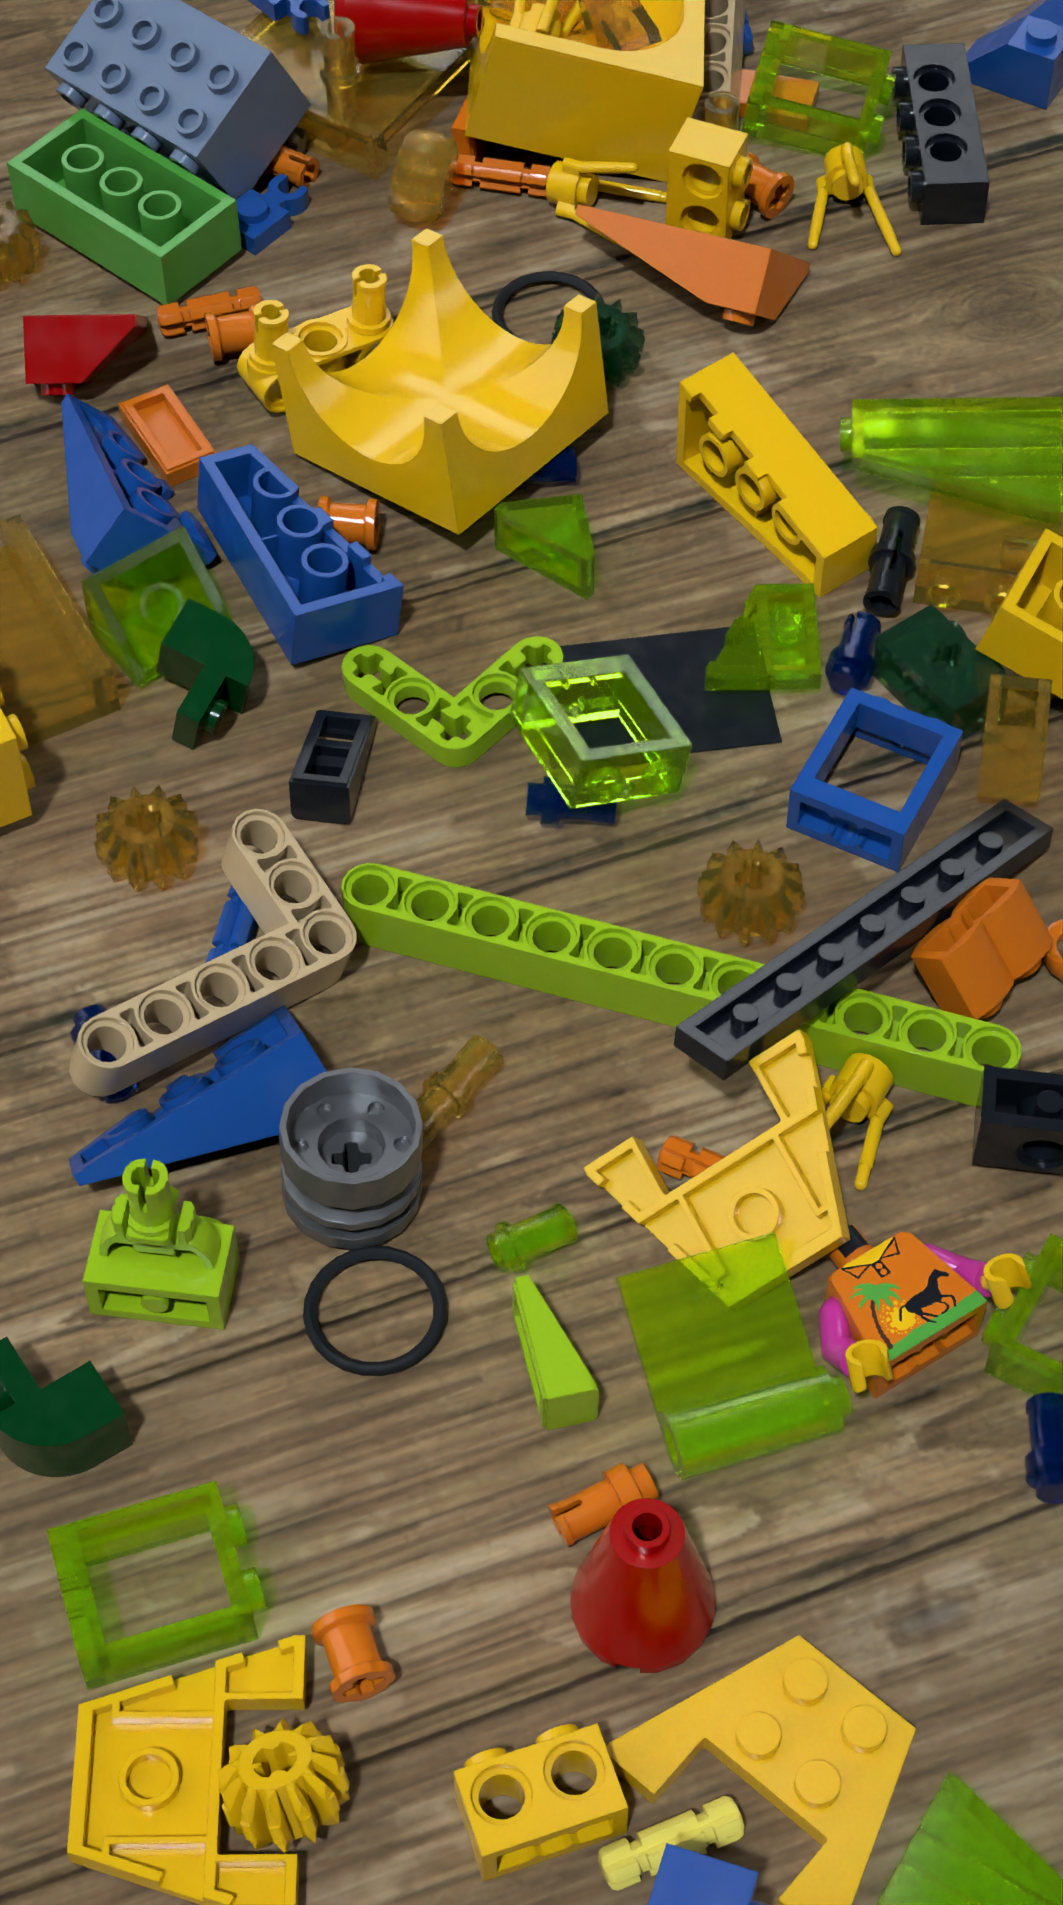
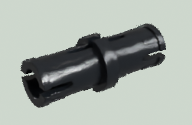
[863,506,921,616]

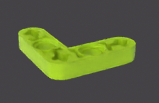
[341,636,564,768]

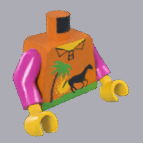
[818,1224,1032,1399]

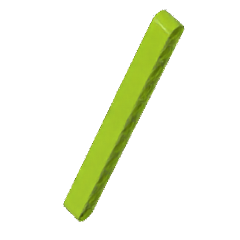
[341,863,1022,1107]

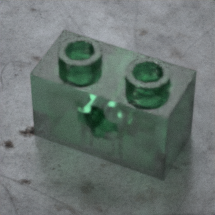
[871,604,1010,741]

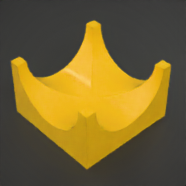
[271,228,609,535]

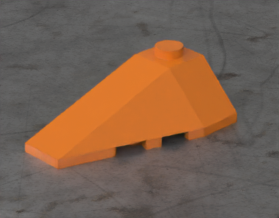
[575,204,810,326]

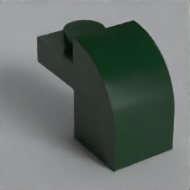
[156,598,254,750]
[0,1337,133,1477]

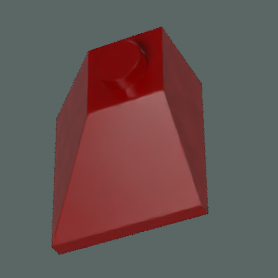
[23,314,148,395]

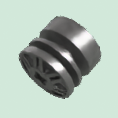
[279,1067,423,1250]

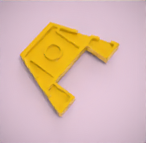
[584,1029,851,1310]
[67,1635,307,1905]
[606,1635,916,1905]

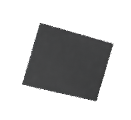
[541,624,782,769]

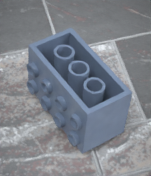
[45,0,311,200]

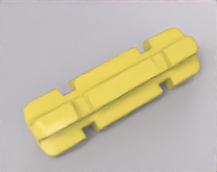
[598,1796,745,1891]

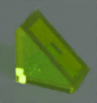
[494,494,595,600]

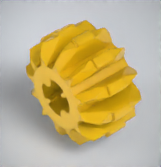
[217,1718,350,1854]

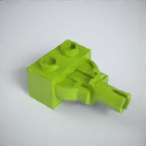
[82,1159,240,1330]

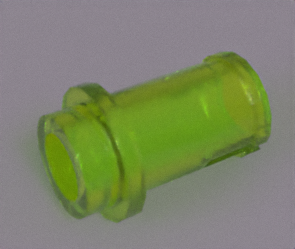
[486,1202,577,1273]

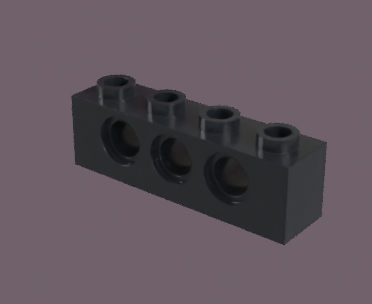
[891,43,990,225]
[972,1066,1063,1175]

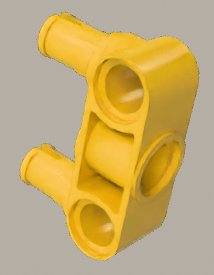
[237,264,393,413]

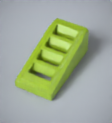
[512,1275,599,1431]

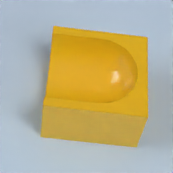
[464,0,705,183]

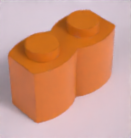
[911,877,1053,1020]

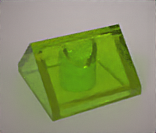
[81,526,234,687]

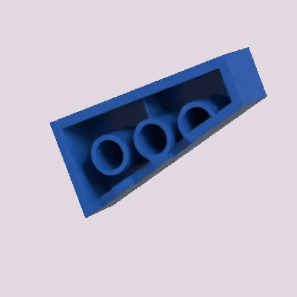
[197,444,404,665]

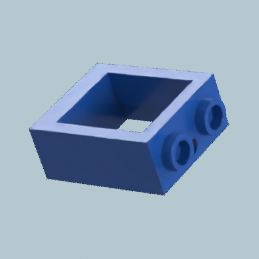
[786,687,964,872]

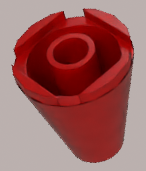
[334,0,483,65]
[570,1498,715,1673]

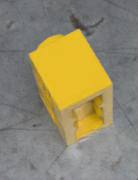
[665,117,753,239]
[453,1723,628,1882]

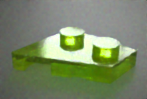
[705,583,822,690]

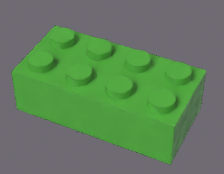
[7,108,242,304]

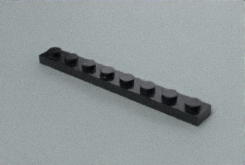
[674,798,1054,1081]

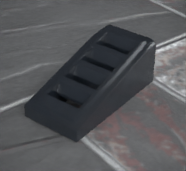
[289,710,376,824]

